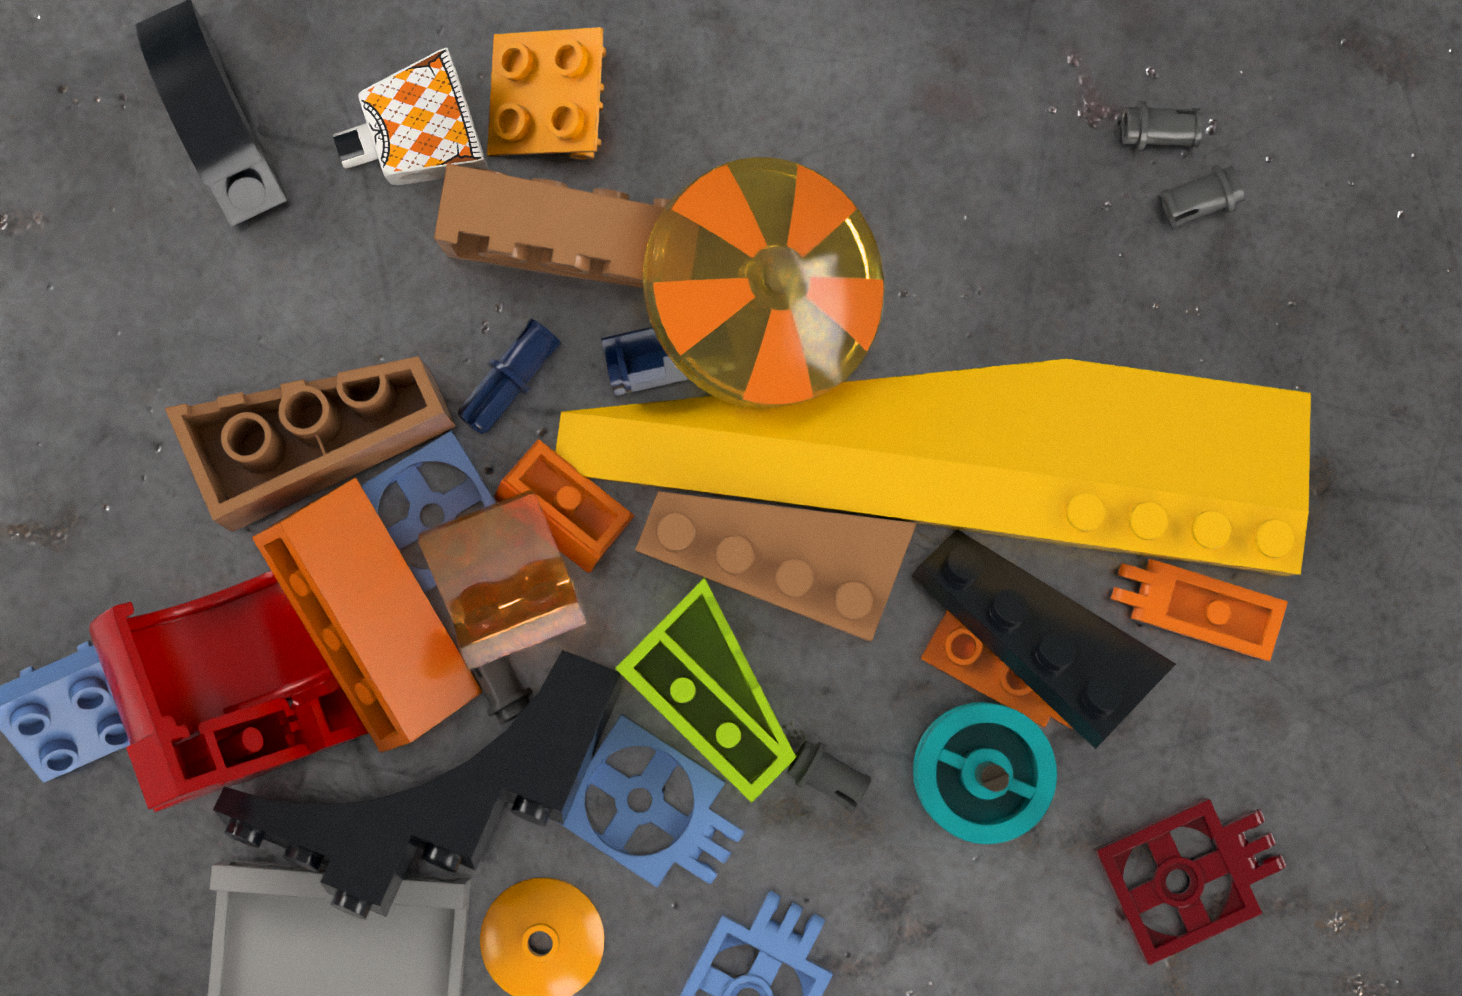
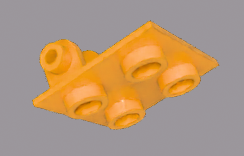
[487,27,606,160]

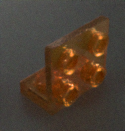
[418,490,587,671]

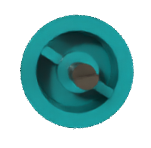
[913,702,1057,844]

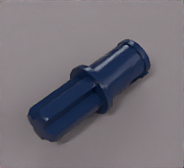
[458,318,561,434]

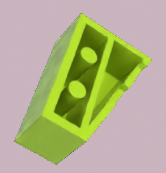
[615,577,796,803]

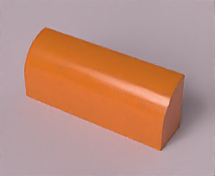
[252,477,483,753]

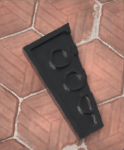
[912,529,1176,749]

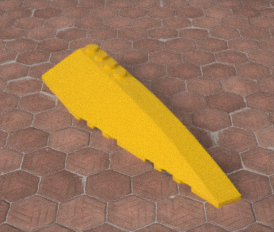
[555,359,1311,576]

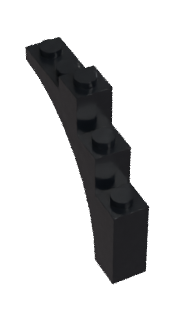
[213,650,622,920]

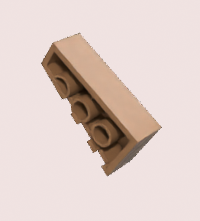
[434,163,701,291]
[164,356,456,532]
[635,491,917,642]

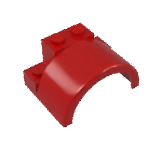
[89,570,369,813]

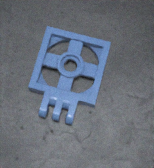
[361,430,518,594]
[559,714,745,888]
[679,890,833,996]

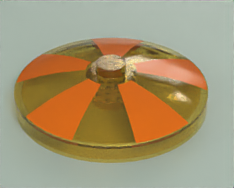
[643,157,885,409]

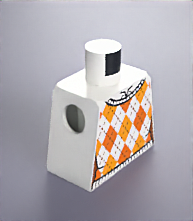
[333,48,489,185]

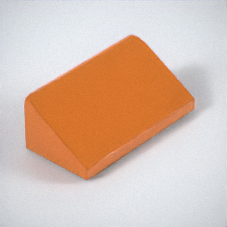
[494,439,635,573]

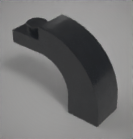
[135,0,287,227]

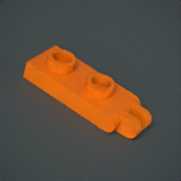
[1110,559,1288,661]
[919,609,1073,729]

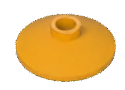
[480,877,605,996]

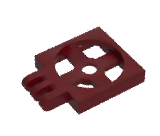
[1093,798,1287,966]

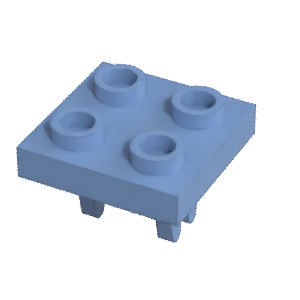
[0,641,130,783]

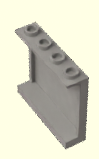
[208,859,471,996]

